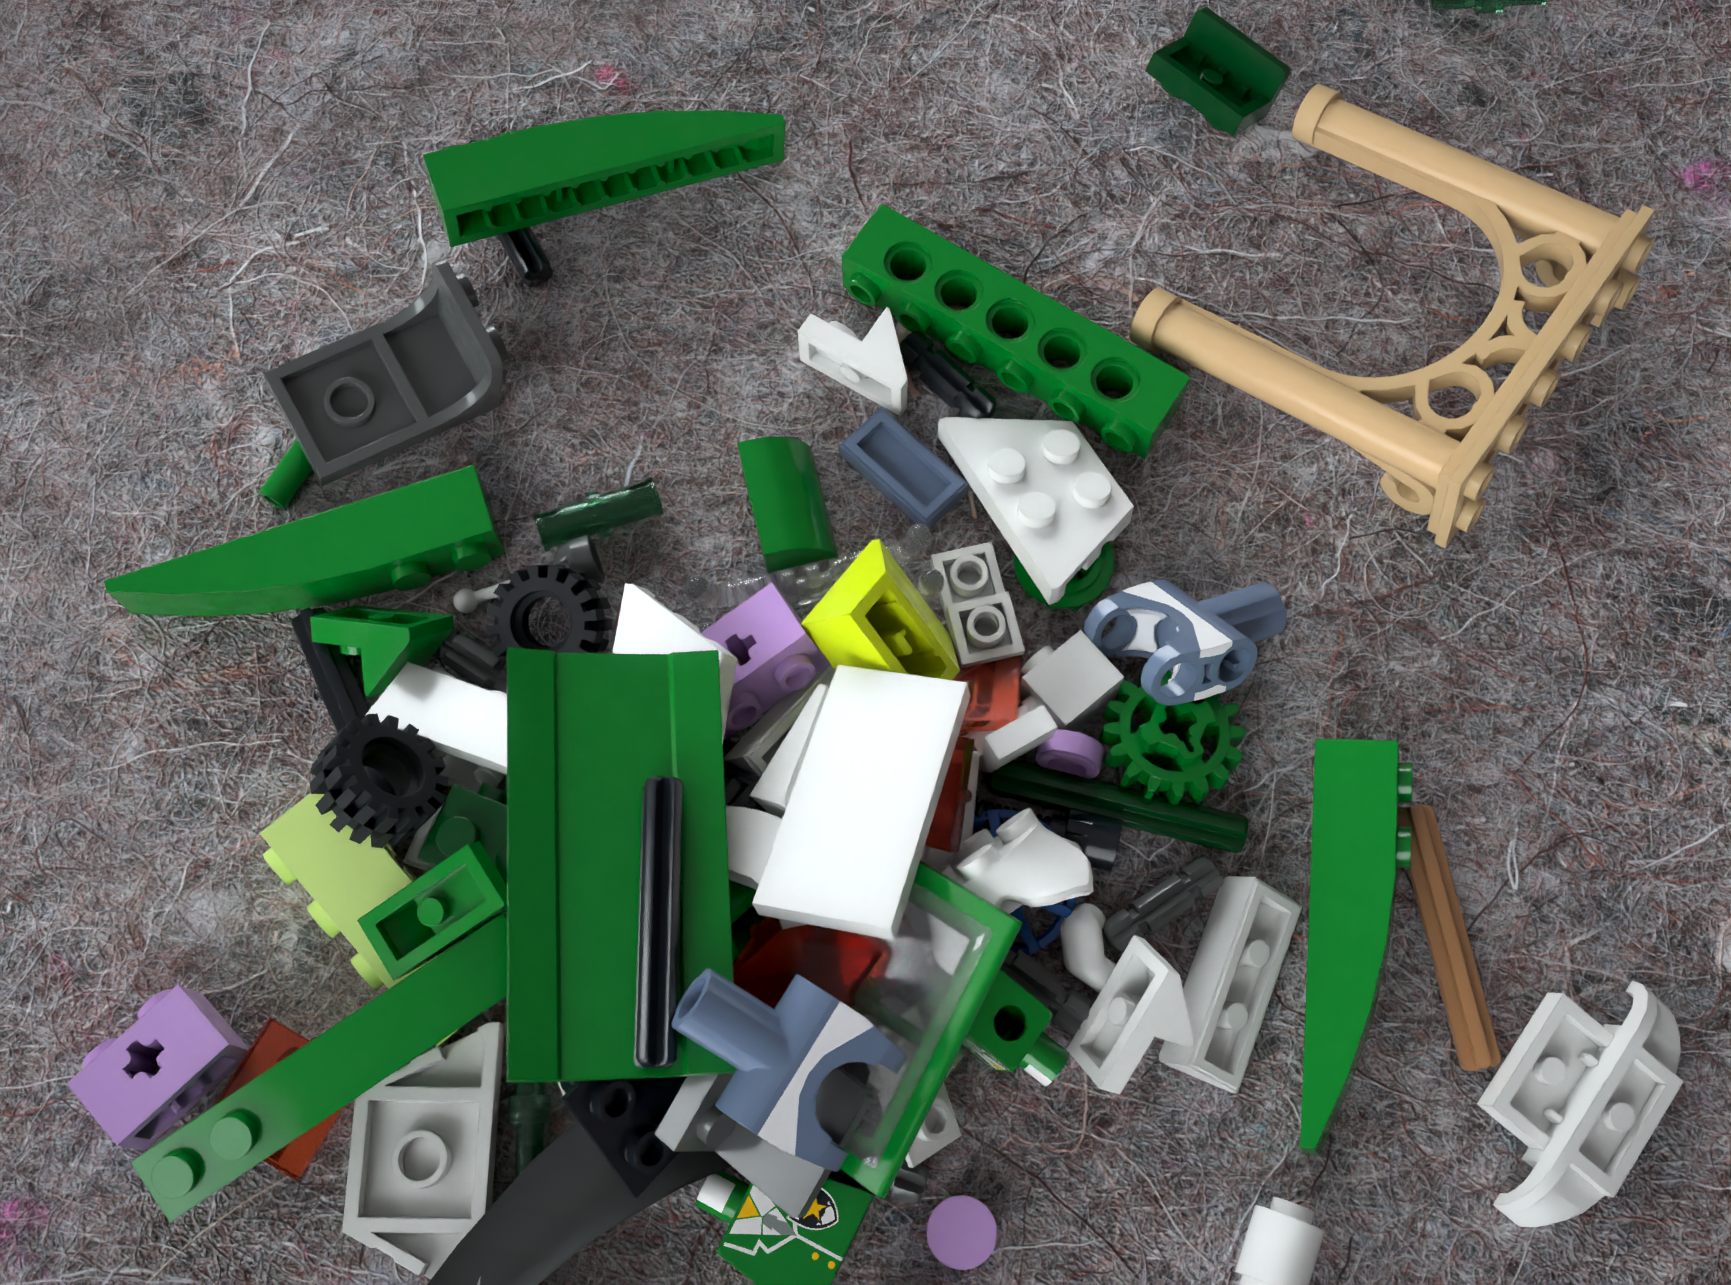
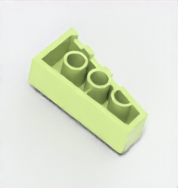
[259,793,458,1047]

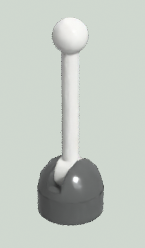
[453,534,605,613]

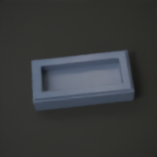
[839,407,969,533]

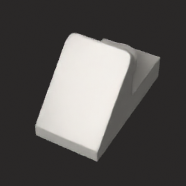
[797,307,908,416]
[1067,935,1194,1095]

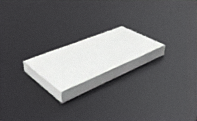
[752,665,970,941]

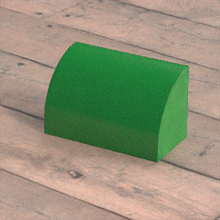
[737,437,840,578]

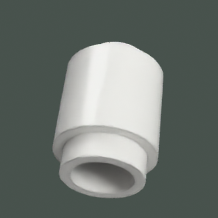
[1235,1197,1325,1285]

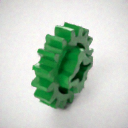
[1099,670,1246,805]

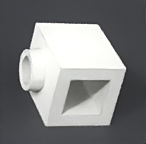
[1018,630,1124,731]

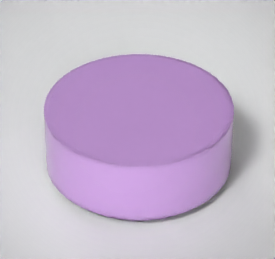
[1035,729,1104,779]
[926,1195,997,1270]

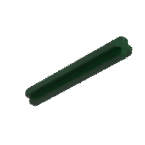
[990,760,1248,853]

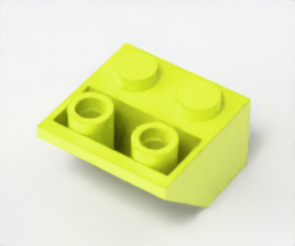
[800,539,960,680]

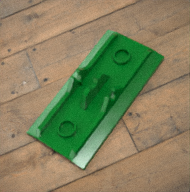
[507,647,737,1082]

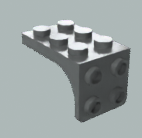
[263,258,508,486]

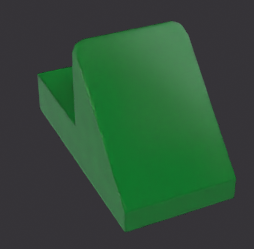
[310,605,454,697]
[357,841,507,981]

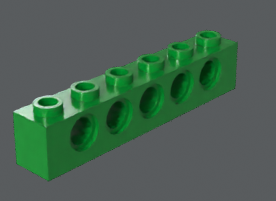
[842,203,1191,459]

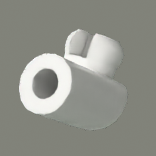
[1060,903,1116,994]

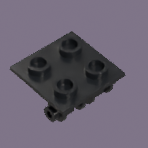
[560,1077,687,1198]

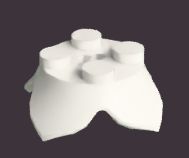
[928,808,1093,976]

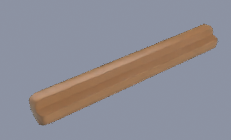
[1398,805,1501,1071]

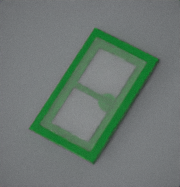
[802,860,1023,1198]

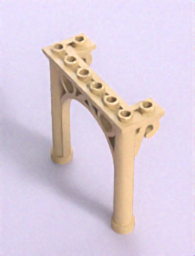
[1130,84,1655,548]

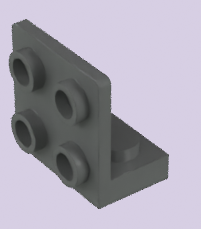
[654,1066,873,1218]

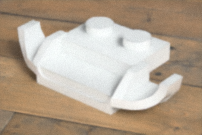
[1477,981,1684,1228]

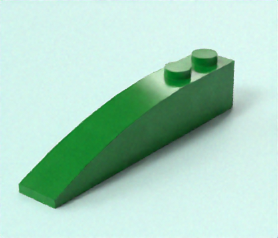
[423,110,786,247]
[104,464,506,616]
[1300,738,1413,1156]
[130,911,507,1222]

